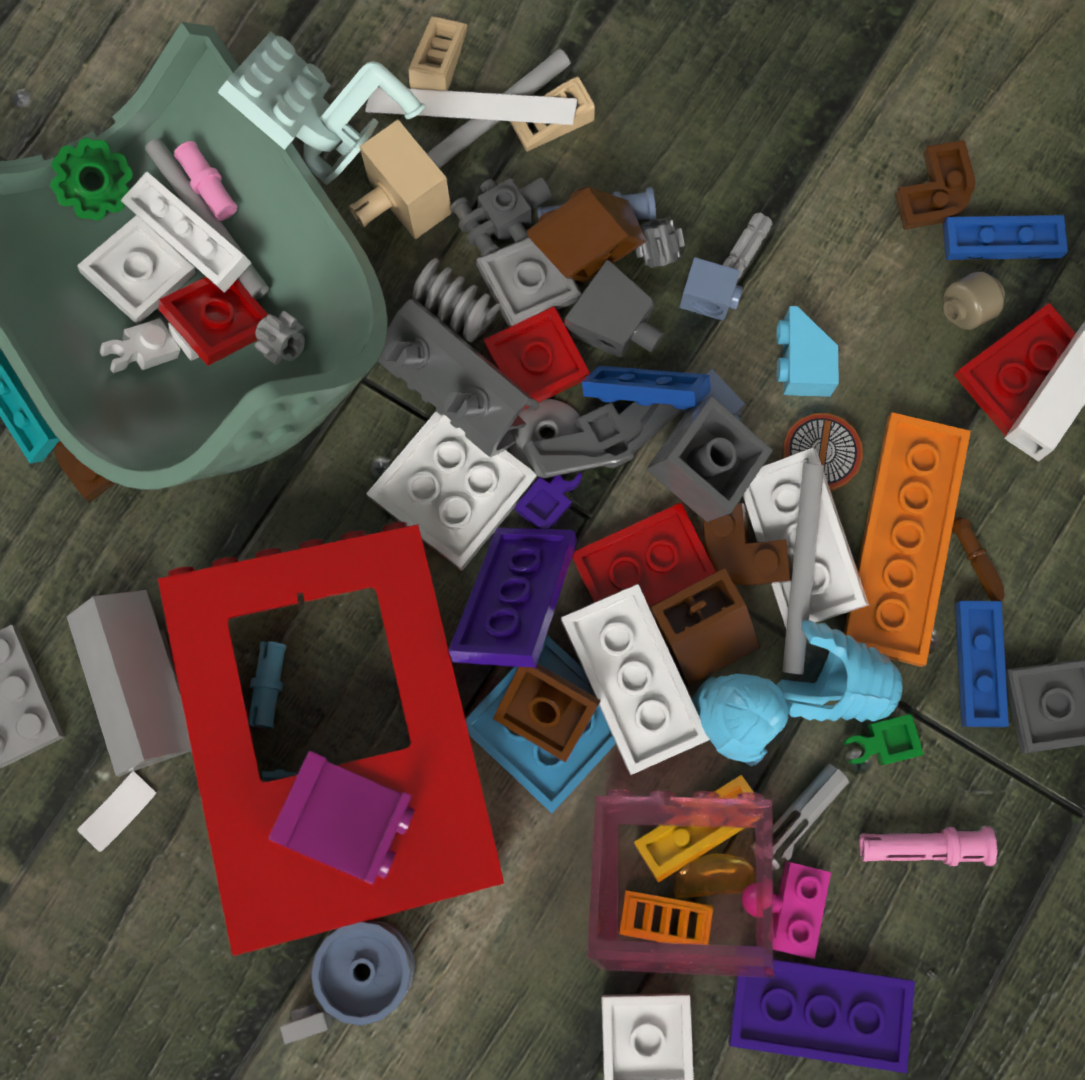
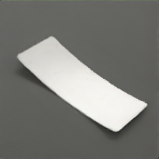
[77,771,156,852]

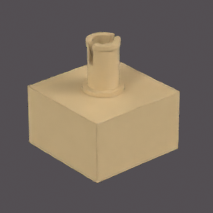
[349,120,452,239]

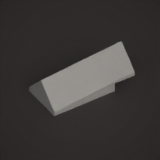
[67,590,192,776]

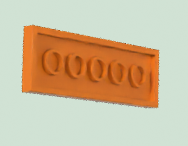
[843,412,971,667]

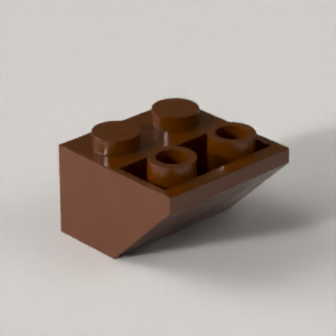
[526,187,647,283]
[650,568,760,687]

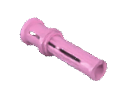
[859,826,997,866]

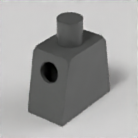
[564,260,664,357]

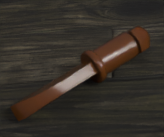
[952,517,1005,602]

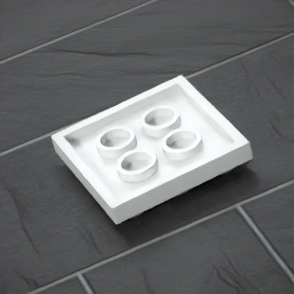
[366,412,538,571]

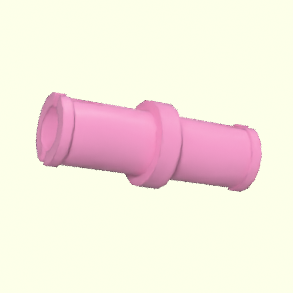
[174,141,238,221]

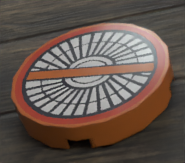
[781,413,863,492]

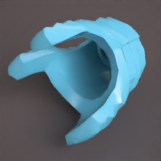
[777,620,903,722]
[692,674,789,767]

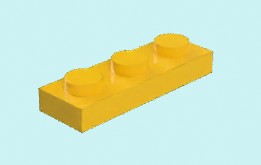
[634,775,766,883]

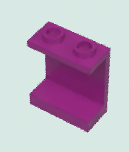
[269,751,415,884]

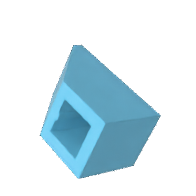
[776,306,839,397]

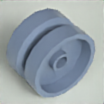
[311,919,416,1025]

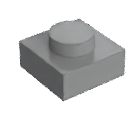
[280,1003,334,1044]

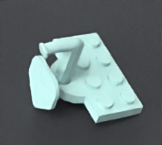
[218,32,425,185]

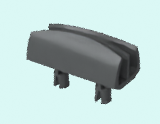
[378,299,540,457]

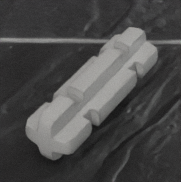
[723,212,772,282]

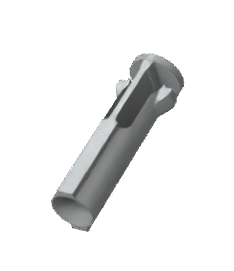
[750,764,849,871]

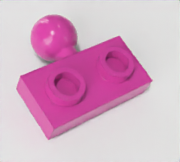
[742,861,831,959]

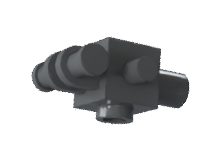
[450,177,552,257]

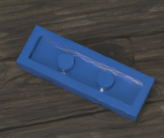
[943,215,1068,260]
[582,366,711,409]
[955,601,1009,728]

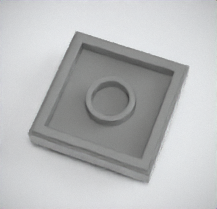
[476,237,582,327]

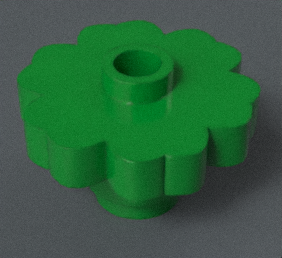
[50,138,133,221]

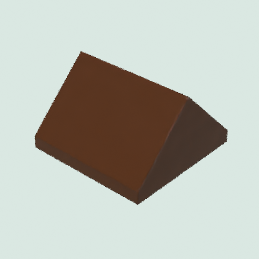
[493,663,601,762]

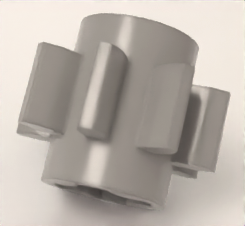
[254,311,306,365]

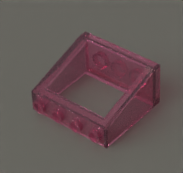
[587,790,775,978]

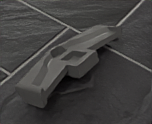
[523,402,683,478]

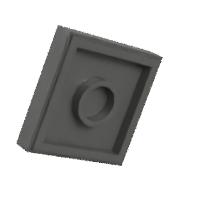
[1005,659,1085,754]

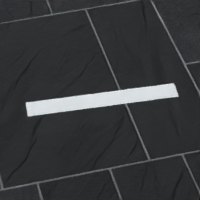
[365,87,577,125]

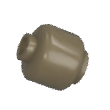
[943,272,1005,330]

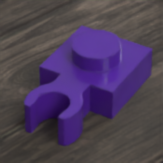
[514,472,582,529]

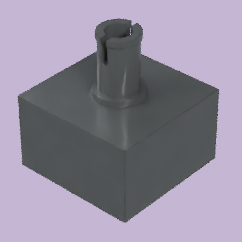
[646,396,773,522]

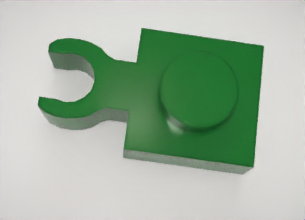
[842,714,924,766]

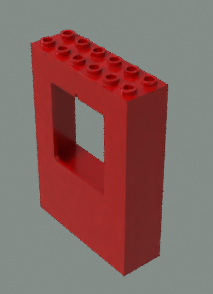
[158,522,505,956]

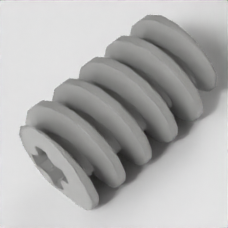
[412,258,500,342]

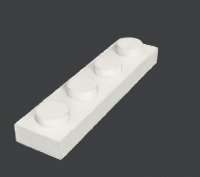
[121,172,251,293]

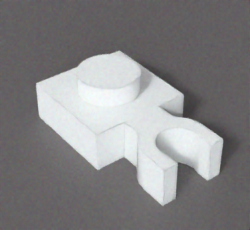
[100,318,181,373]

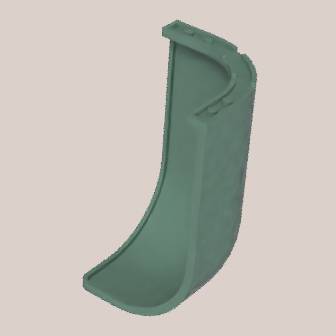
[0,22,387,489]

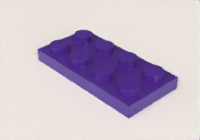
[449,528,577,668]
[728,953,915,1073]

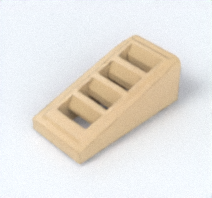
[408,16,467,91]
[510,77,595,152]

